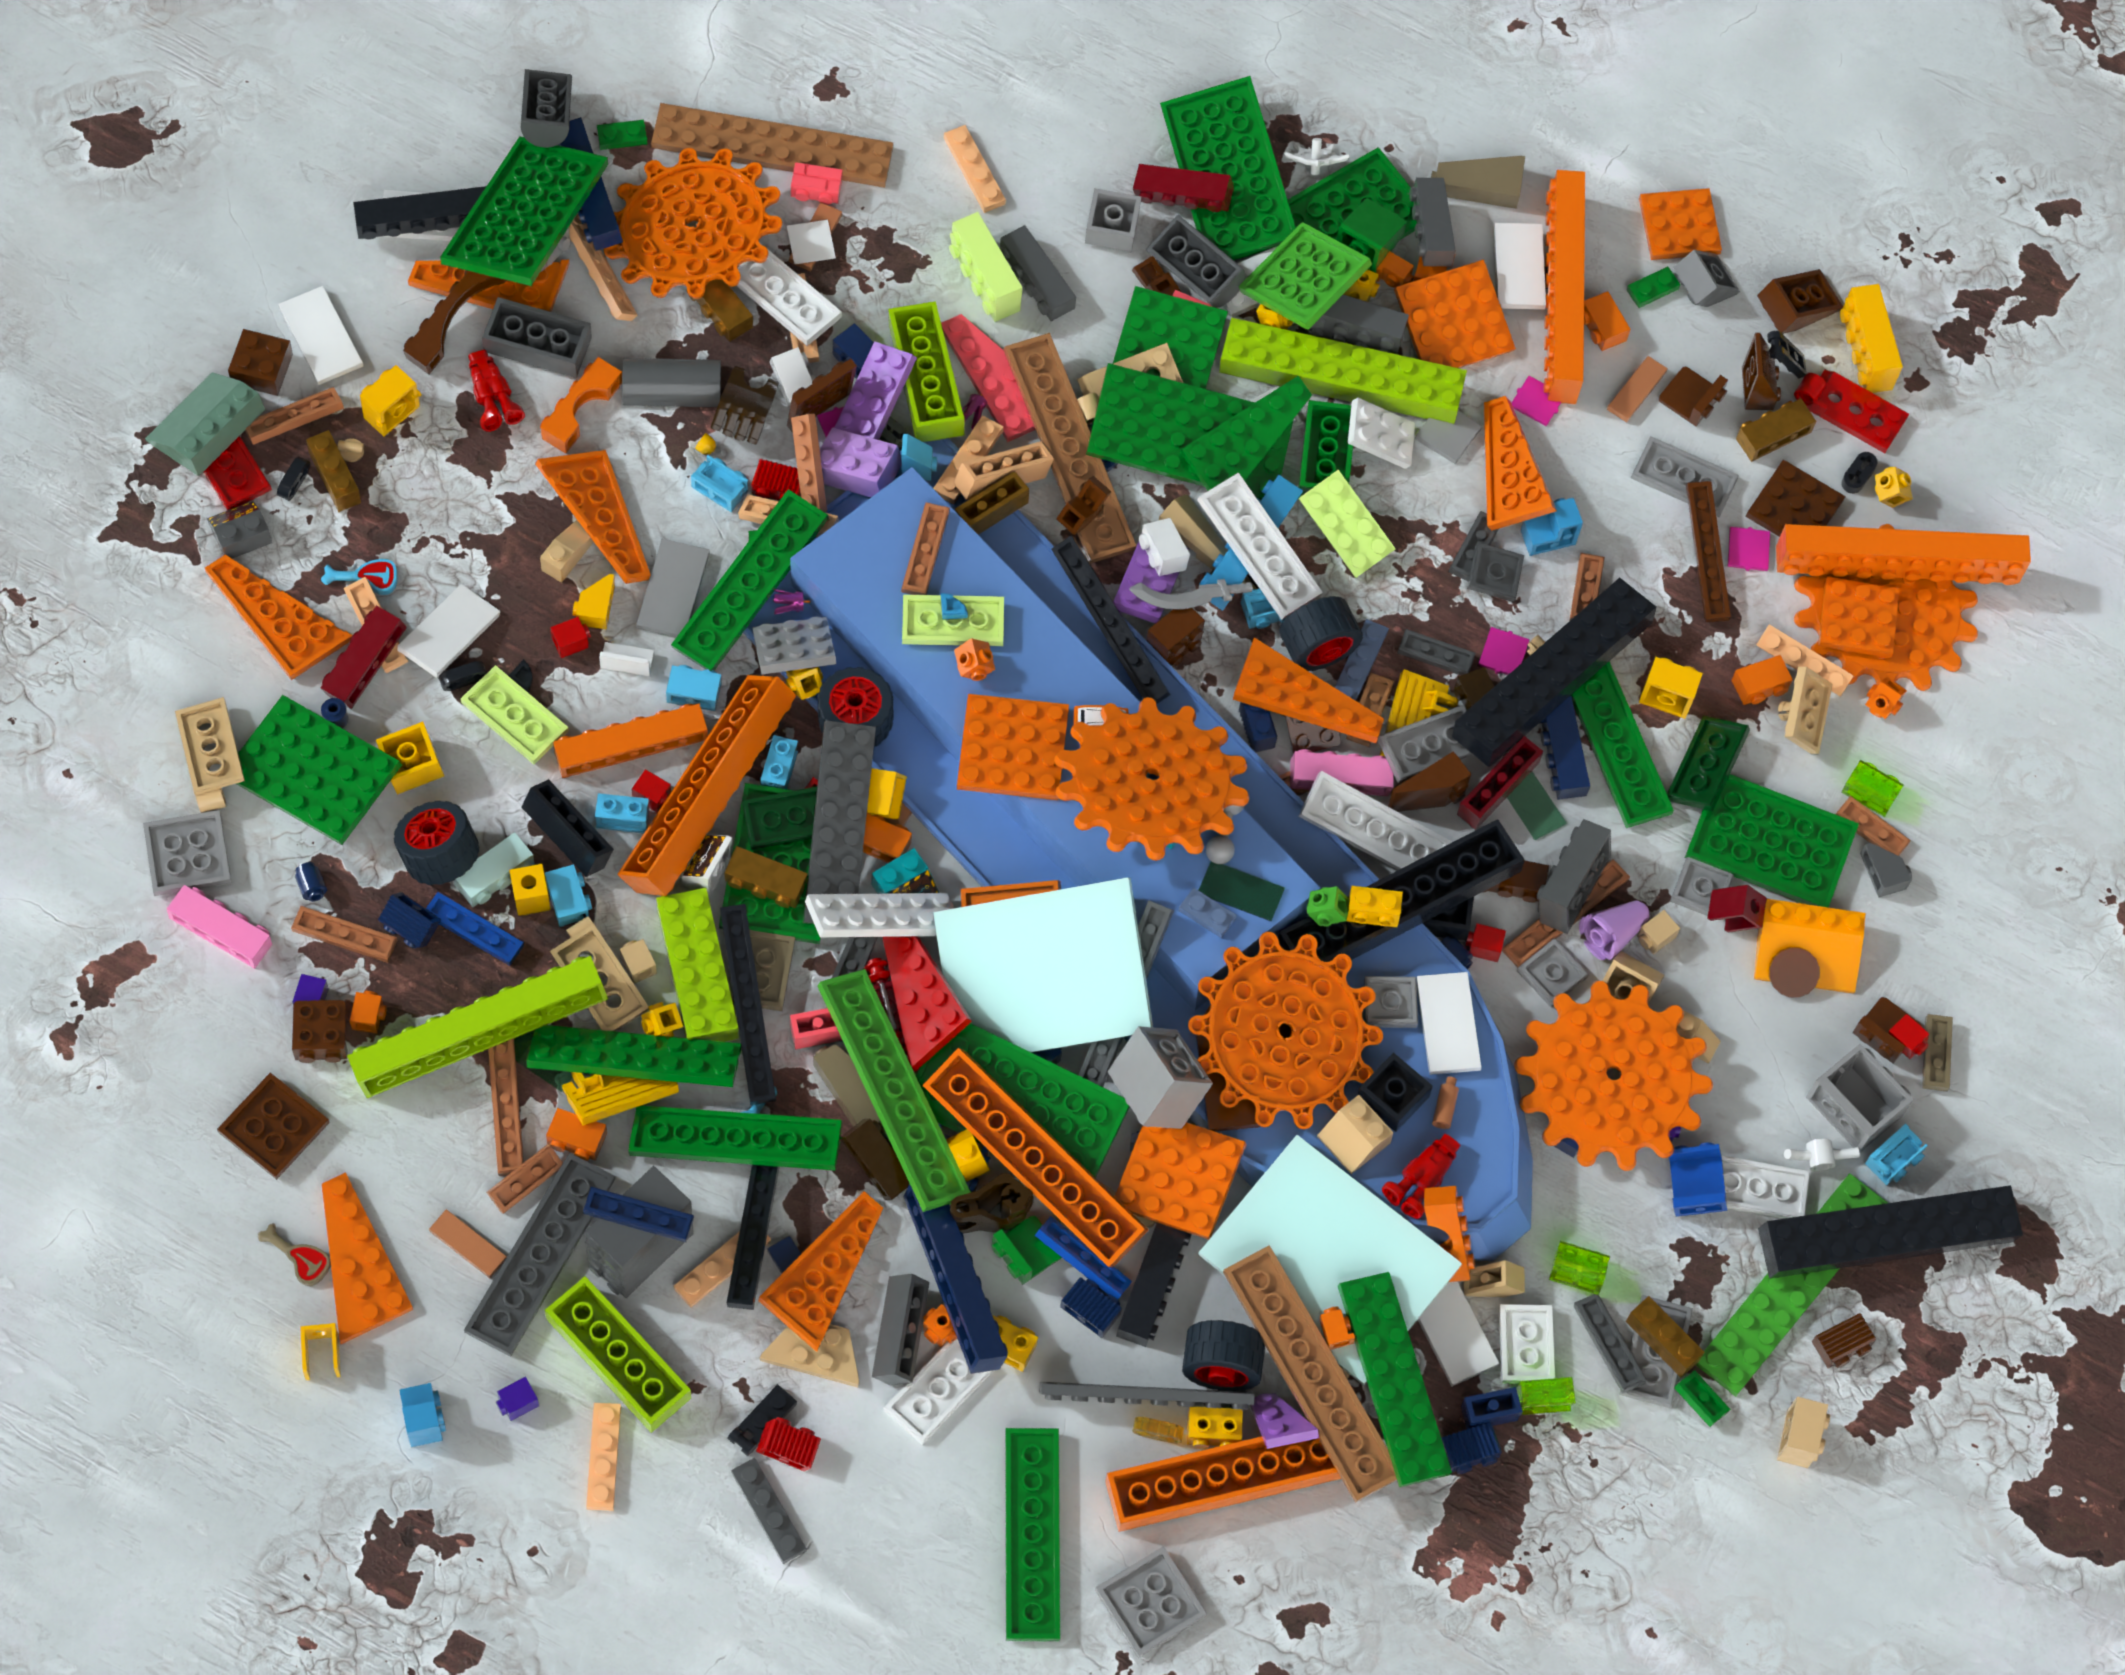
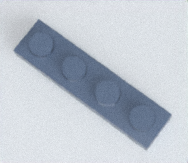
[1335,619,1389,701]

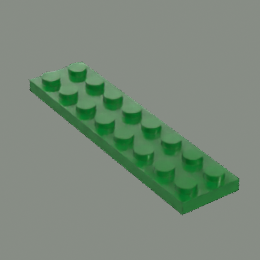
[671,489,829,671]
[1571,661,1674,829]
[527,1025,741,1087]
[628,1105,843,1171]
[1338,1272,1452,1487]
[1005,1428,1060,1641]

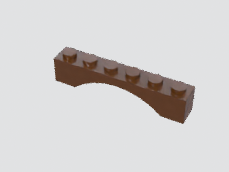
[403,270,507,375]

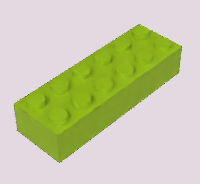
[888,301,965,442]
[656,888,739,1042]
[545,1276,691,1433]

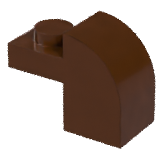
[1056,476,1111,535]

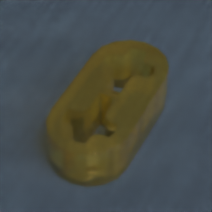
[1132,1417,1184,1443]

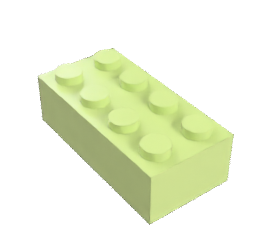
[949,212,1022,322]

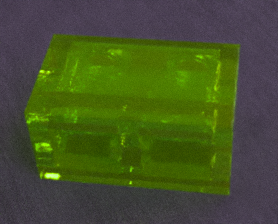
[1841,760,1904,817]
[1549,1241,1610,1295]
[1516,1377,1576,1415]

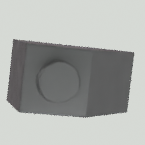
[1860,843,1912,897]

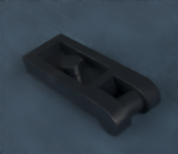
[1767,331,1807,379]
[727,1384,797,1456]

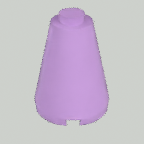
[1579,900,1650,960]

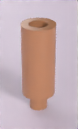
[1432,1077,1459,1129]

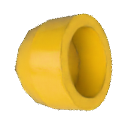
[695,433,716,455]

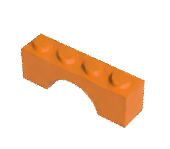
[540,357,622,454]
[1424,1186,1475,1282]

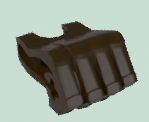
[710,366,779,445]
[950,1173,1034,1234]

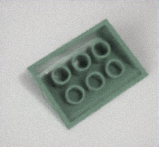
[145,372,266,476]

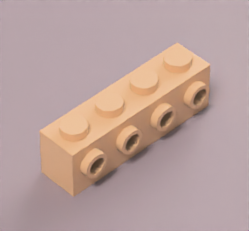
[954,441,1054,500]

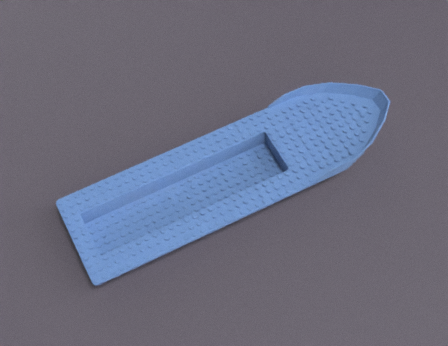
[743,438,1533,1262]

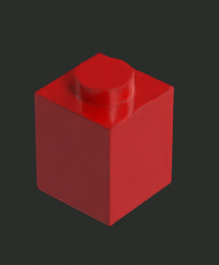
[550,617,591,658]
[632,769,671,813]
[1466,923,1506,963]
[1889,1014,1929,1060]

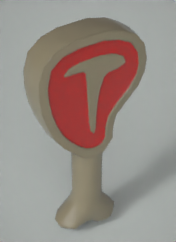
[258,1223,331,1286]

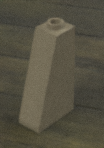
[1431,156,1525,209]
[813,1044,884,1128]

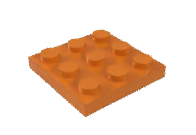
[1639,188,1722,260]
[1818,577,1900,658]

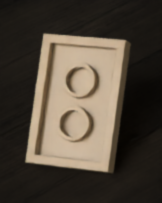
[1778,667,1833,754]

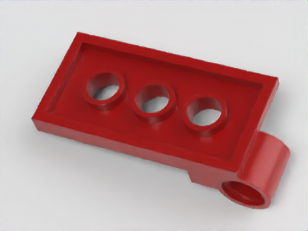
[1794,369,1909,454]

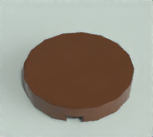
[1769,947,1820,997]

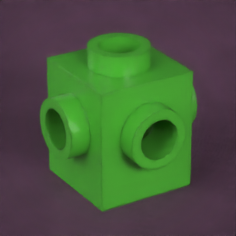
[1307,886,1349,926]

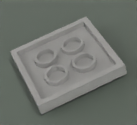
[753,617,836,675]
[143,810,231,896]
[1095,1546,1207,1658]

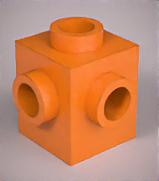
[954,638,995,681]
[1865,677,1907,719]
[923,1304,957,1348]

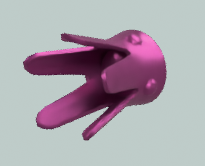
[962,394,987,430]
[773,589,811,615]

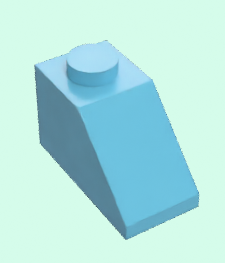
[901,434,937,481]

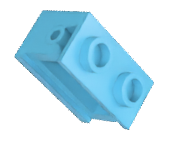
[691,455,748,512]
[1241,588,1288,629]
[666,665,722,711]
[760,735,798,789]
[595,793,649,833]
[544,864,592,927]
[1865,1124,1928,1186]

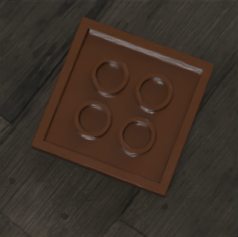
[787,359,857,433]
[1745,459,1846,537]
[217,1072,330,1180]

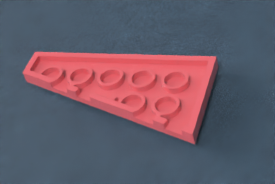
[941,314,1036,443]

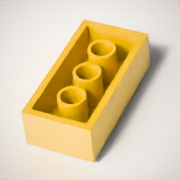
[1840,284,1903,393]

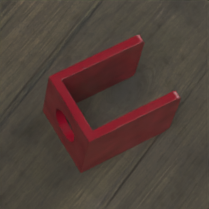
[1707,885,1767,932]

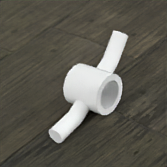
[1784,1139,1860,1172]

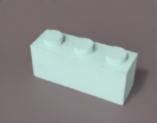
[454,832,534,907]

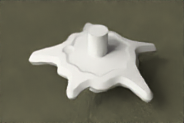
[1285,138,1350,175]

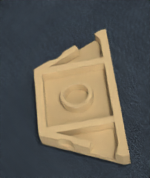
[760,1324,859,1388]

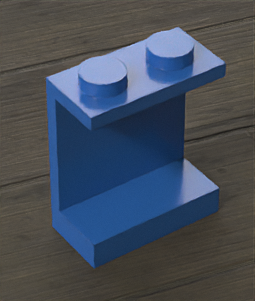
[1669,1142,1728,1217]

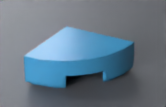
[941,593,968,620]

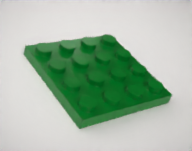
[1112,286,1228,389]

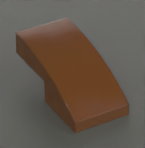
[1132,256,1181,296]

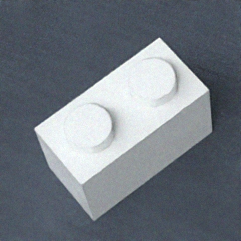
[769,347,815,406]
[1139,518,1190,576]

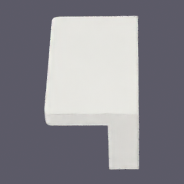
[599,642,654,677]

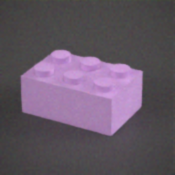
[820,428,902,497]

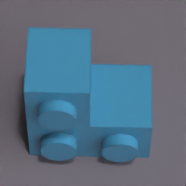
[1520,498,1583,556]
[399,1383,446,1447]

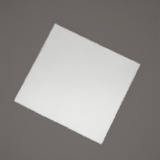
[787,220,836,264]

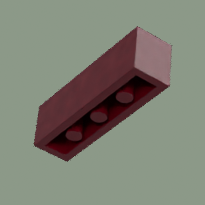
[1133,164,1234,212]
[320,605,407,710]
[1457,736,1544,830]

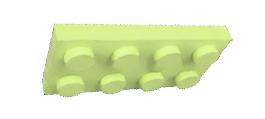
[1298,470,1395,578]
[902,595,1004,646]
[461,665,569,765]

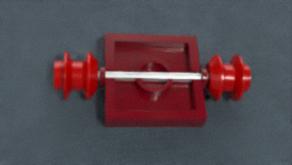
[864,958,907,1055]

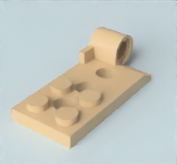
[1077,343,1183,425]
[175,697,245,813]
[550,916,649,1031]

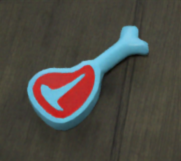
[321,559,397,595]

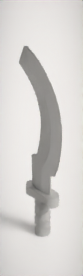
[1130,579,1253,609]

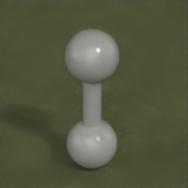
[1206,805,1244,864]

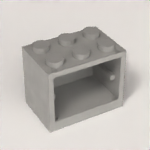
[1107,1026,1213,1129]
[1806,1044,1914,1153]

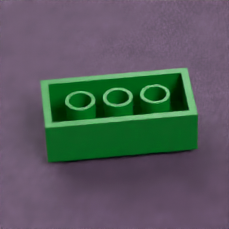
[1298,400,1353,498]

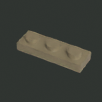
[1922,1014,1953,1092]

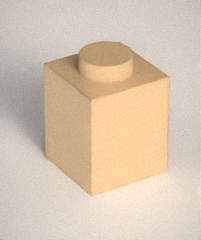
[1637,910,1680,955]
[620,939,657,984]

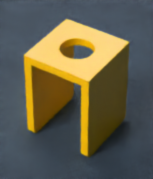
[867,768,907,819]
[509,864,551,916]
[300,1323,341,1380]

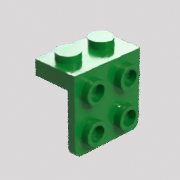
[991,1216,1062,1285]

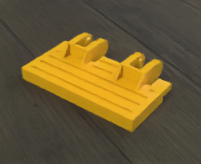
[1379,669,1459,757]
[562,1072,679,1126]

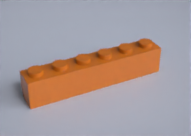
[553,704,708,779]

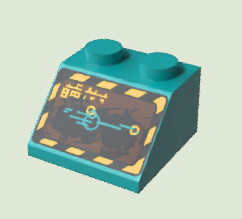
[871,848,939,894]

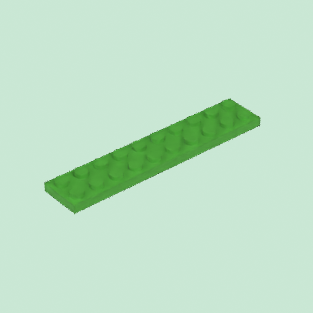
[817,969,971,1212]
[1696,1173,1888,1397]

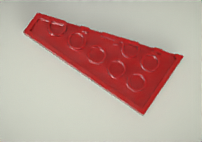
[882,936,972,1071]

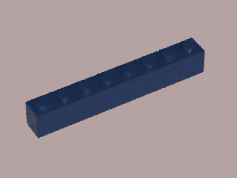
[903,1184,1008,1374]

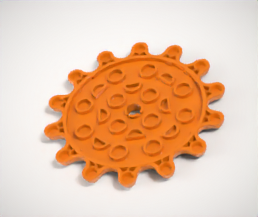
[604,148,783,299]
[1794,524,1978,691]
[1054,697,1249,861]
[1188,932,1383,1130]
[1514,980,1713,1171]

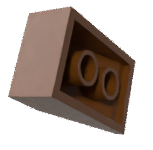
[1757,269,1843,334]
[1742,333,1781,410]
[1388,751,1471,812]

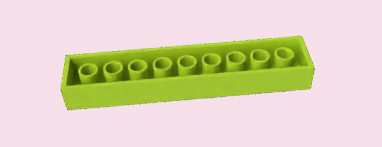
[1219,318,1467,424]
[347,956,608,1098]

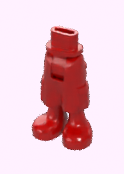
[468,350,525,432]
[1382,1134,1461,1219]

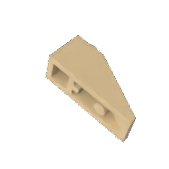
[540,520,594,583]

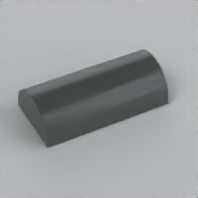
[521,69,572,148]
[1146,214,1245,308]
[622,358,721,407]

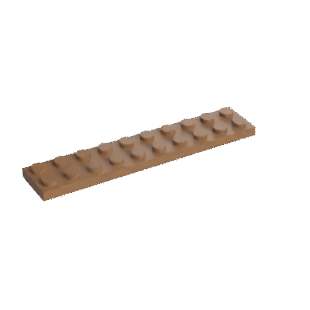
[651,103,894,188]
[1004,333,1136,564]
[1223,1245,1397,1503]

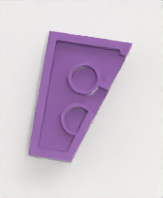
[1250,1393,1319,1449]

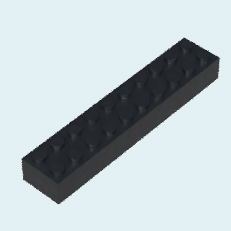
[1452,577,1657,767]
[1278,819,1525,962]
[1758,1185,2023,1279]

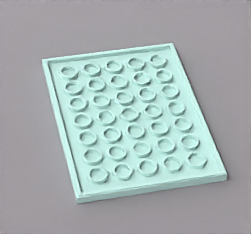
[933,878,1153,1053]
[1198,1135,1462,1386]

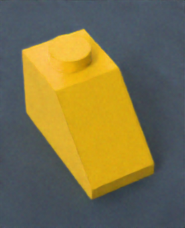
[573,574,615,630]
[946,1129,990,1182]

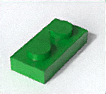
[597,119,647,150]
[1626,266,1680,308]
[1674,1370,1731,1427]

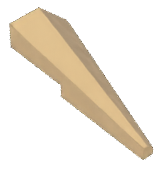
[1159,494,1257,590]

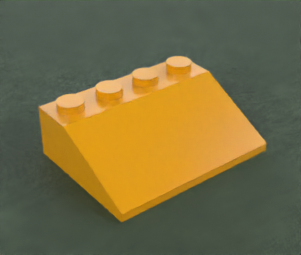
[1754,899,1866,994]

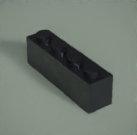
[521,779,614,877]

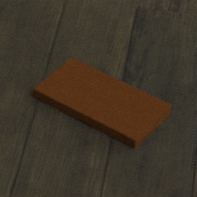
[1196,1035,1260,1132]

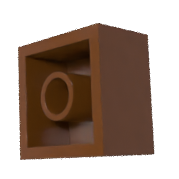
[228,329,293,396]
[1147,608,1205,667]

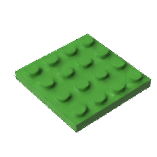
[1239,222,1372,330]

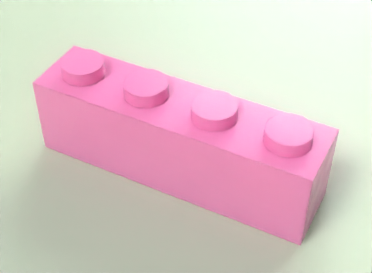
[1290,749,1393,796]
[167,885,272,969]

